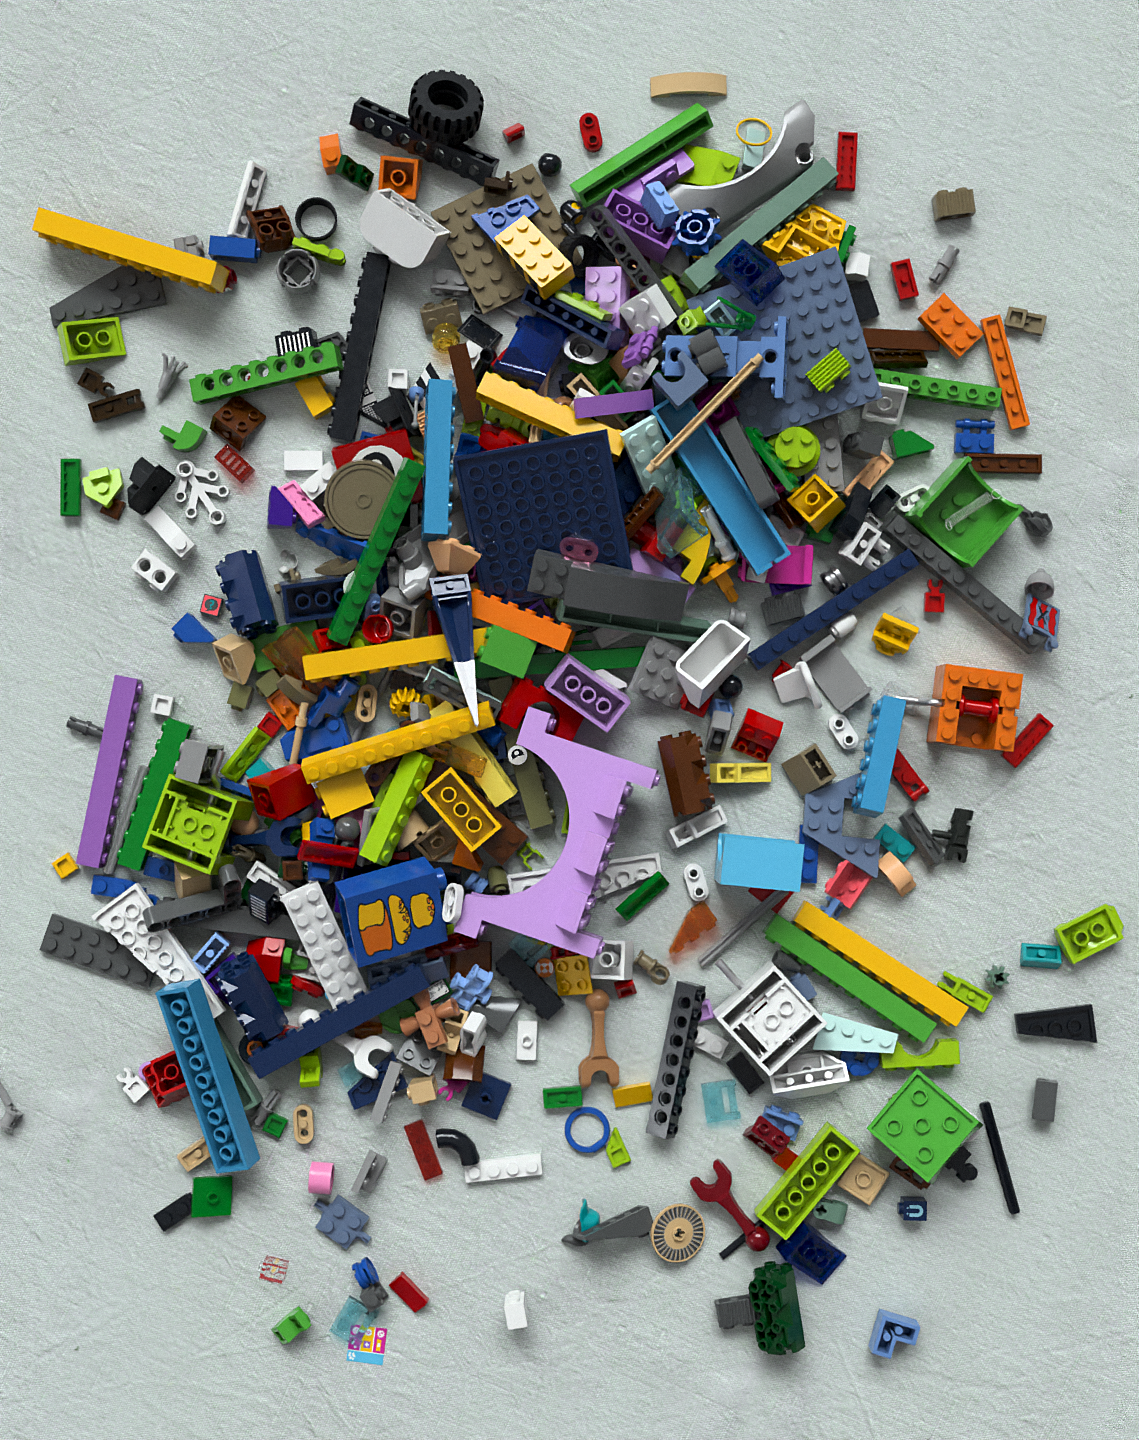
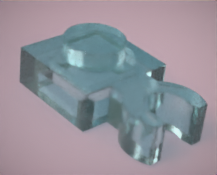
[337,1058,369,1087]

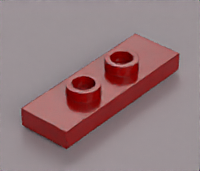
[835,132,858,191]
[1000,713,1054,768]
[297,840,359,868]

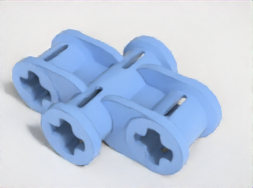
[450,964,493,1011]

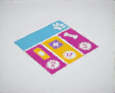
[346,1324,387,1365]

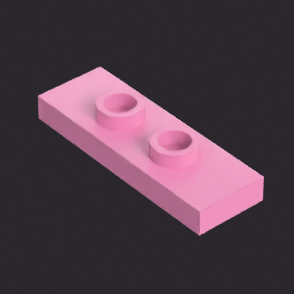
[278,480,325,529]

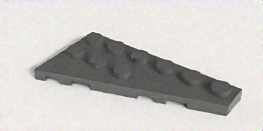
[49,265,167,328]

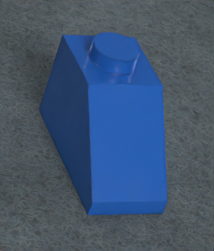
[171,612,217,643]

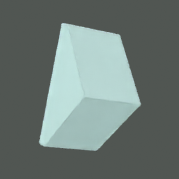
[704,300,738,336]

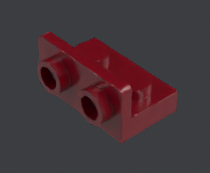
[742,1116,790,1158]

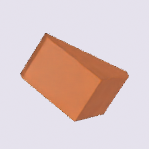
[452,838,484,872]

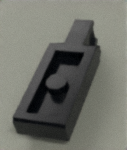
[153,1192,192,1232]

